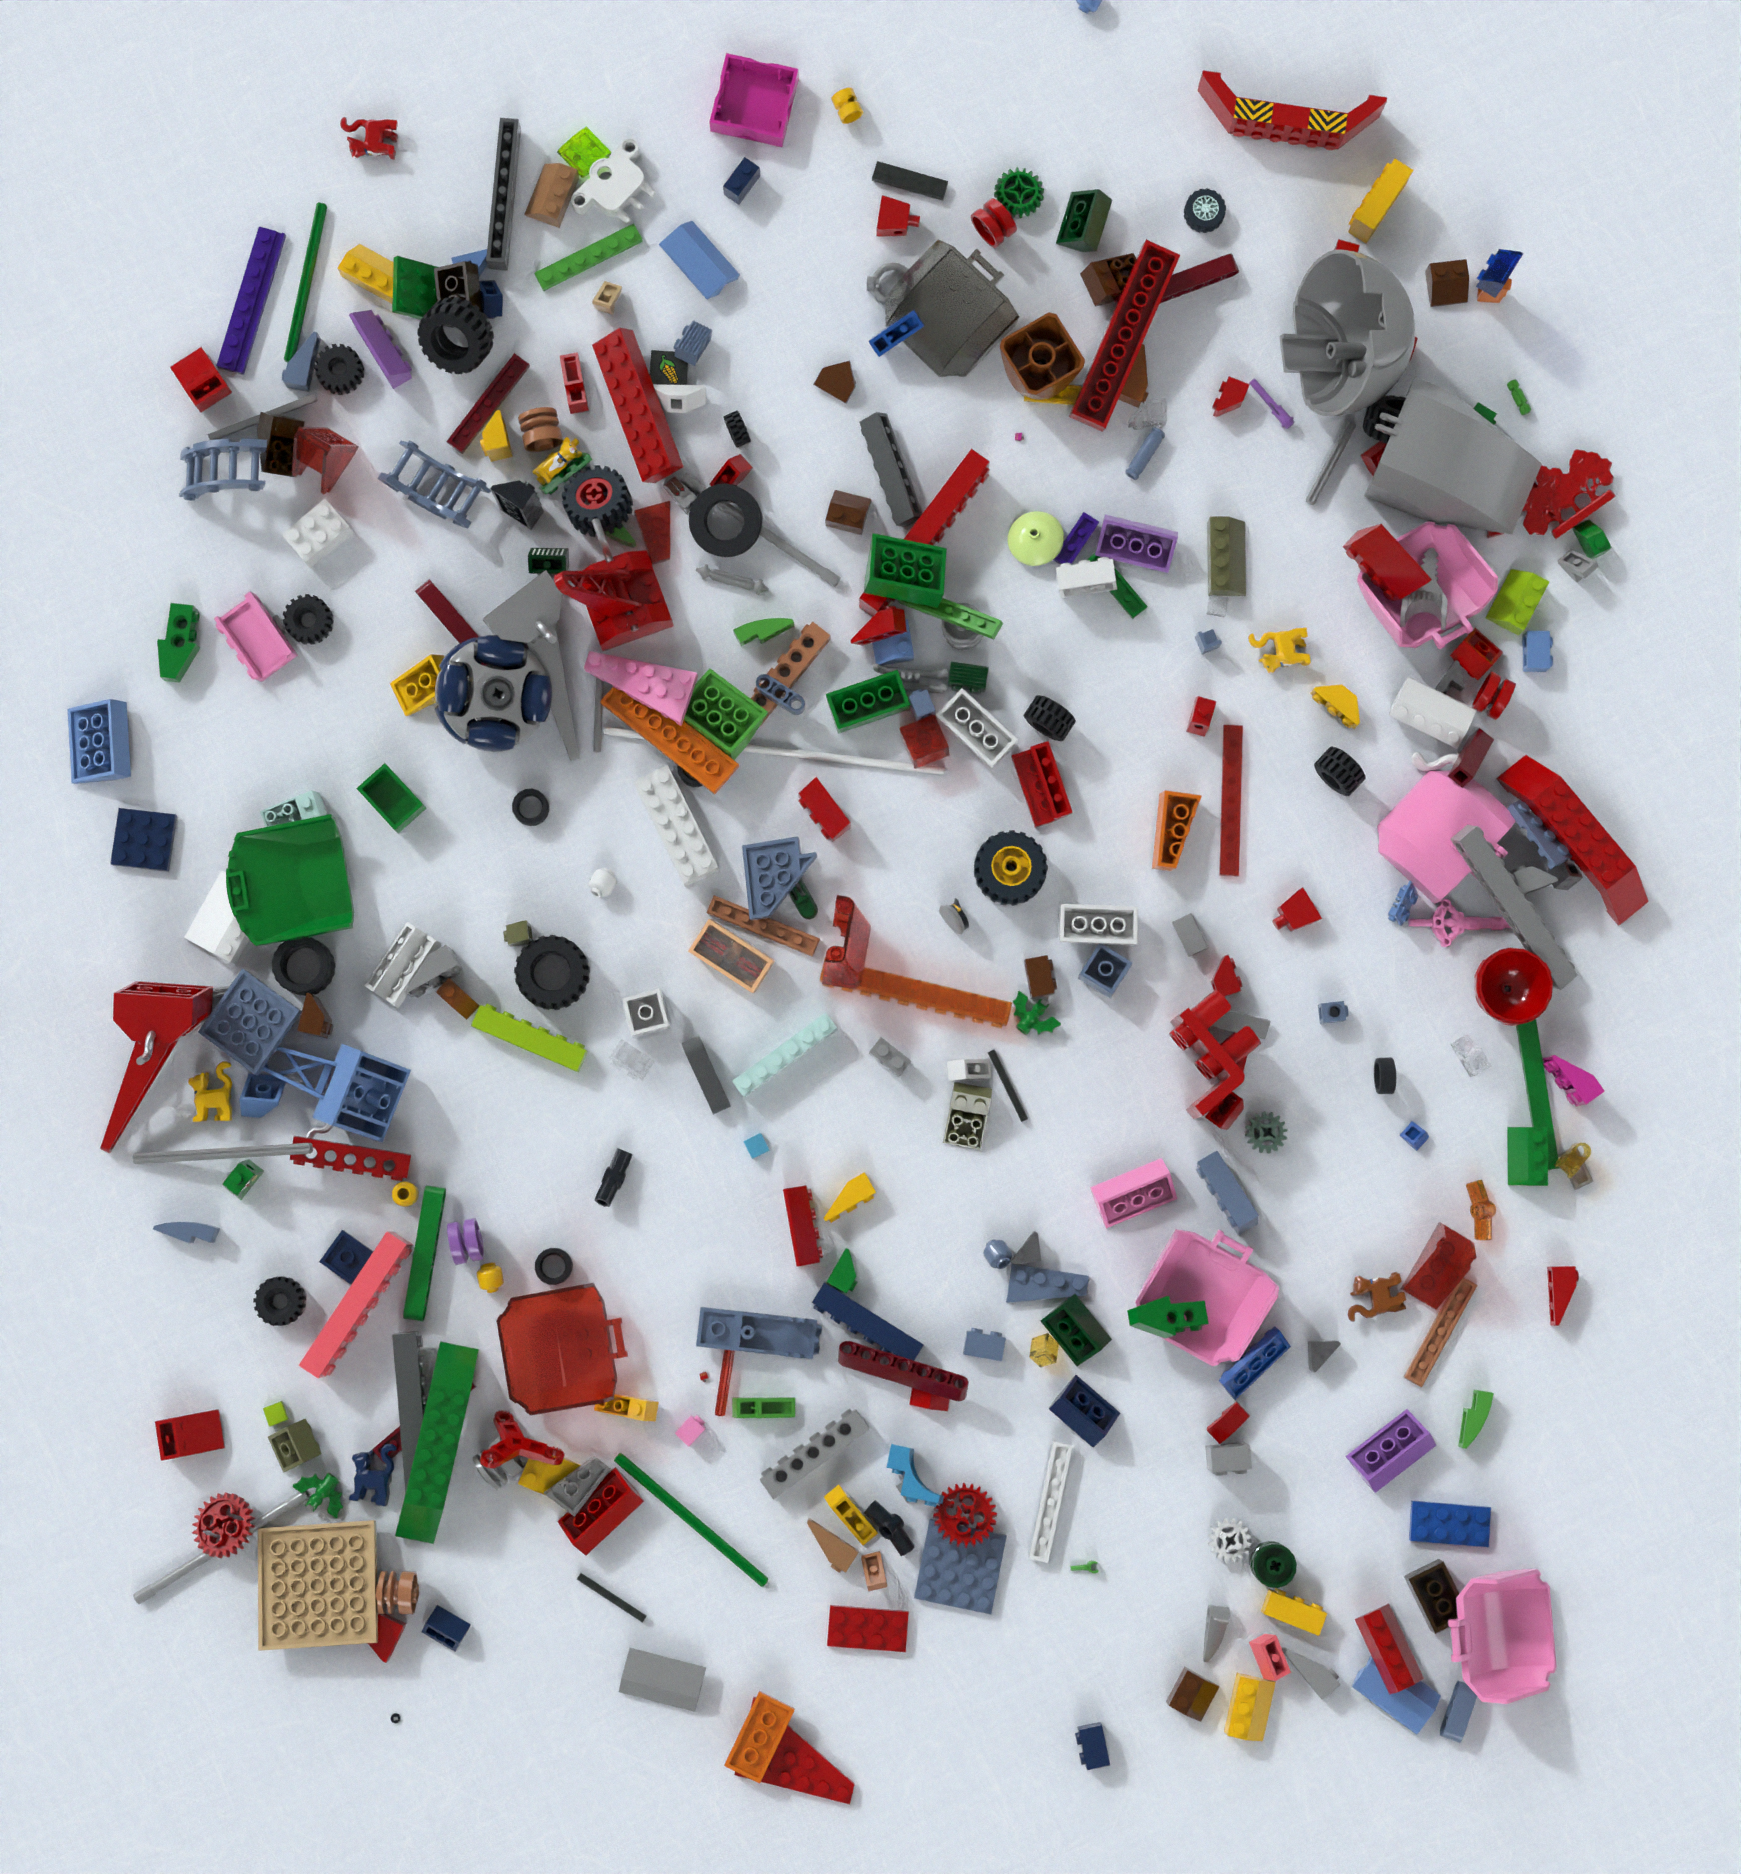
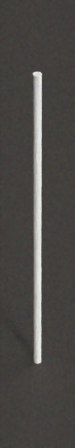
[604,727,945,775]

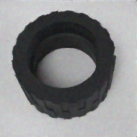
[272,937,336,996]

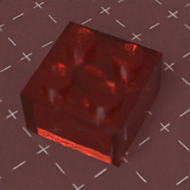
[899,714,950,769]

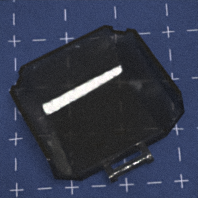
[885,239,1019,377]

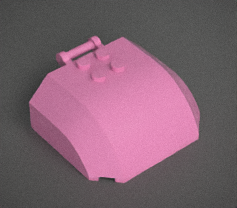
[1357,521,1498,649]
[1377,770,1516,904]
[1135,1229,1279,1366]
[1448,1569,1557,1704]

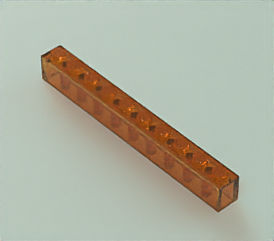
[819,958,1012,1029]

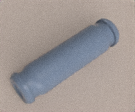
[1125,427,1165,480]

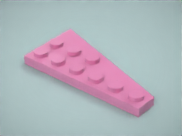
[584,651,698,726]

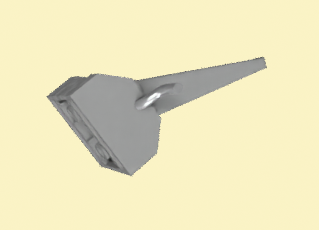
[483,570,579,761]

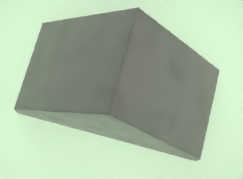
[1011,1231,1041,1264]
[1308,1340,1341,1373]

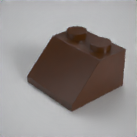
[1425,259,1469,307]
[825,490,871,535]
[297,993,334,1039]
[1166,1666,1220,1722]

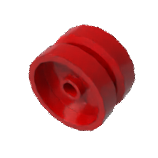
[971,198,1017,248]
[1472,671,1516,720]

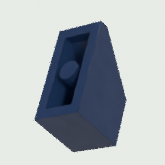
[480,280,503,319]

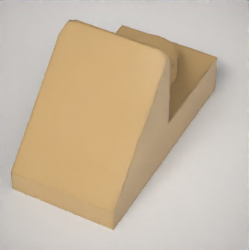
[592,281,622,315]

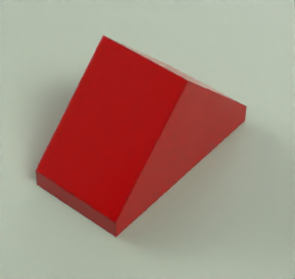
[909,1388,950,1412]

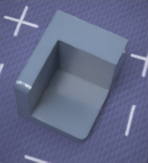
[1195,629,1222,654]

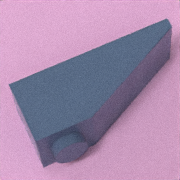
[282,332,321,392]

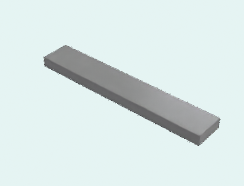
[207,394,317,440]

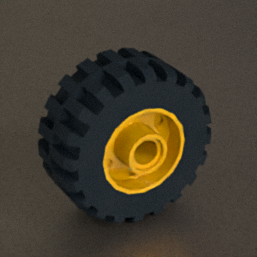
[974,830,1048,906]

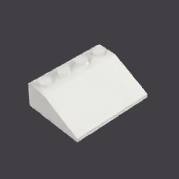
[184,870,249,965]

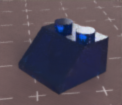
[1476,249,1524,298]

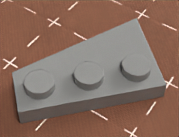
[544,1456,611,1517]

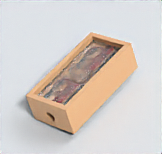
[688,919,776,993]

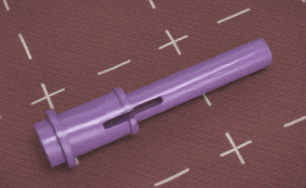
[1249,378,1295,429]

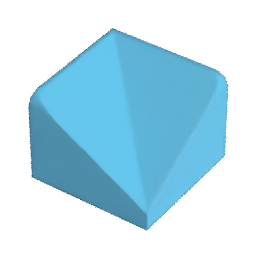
[743,1133,770,1159]

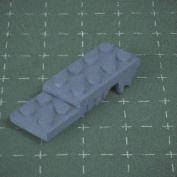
[696,1307,822,1359]

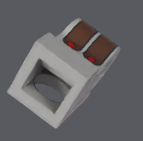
[663,476,696,513]

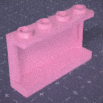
[214,592,298,682]

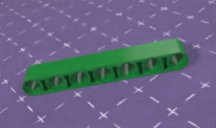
[403,1185,446,1322]

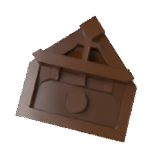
[813,361,856,403]

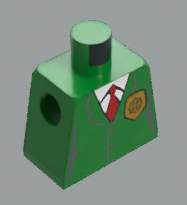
[222,1159,264,1200]

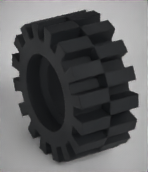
[723,410,751,448]

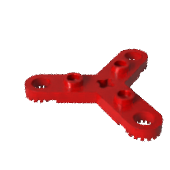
[480,1410,565,1469]

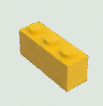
[1261,1588,1327,1636]

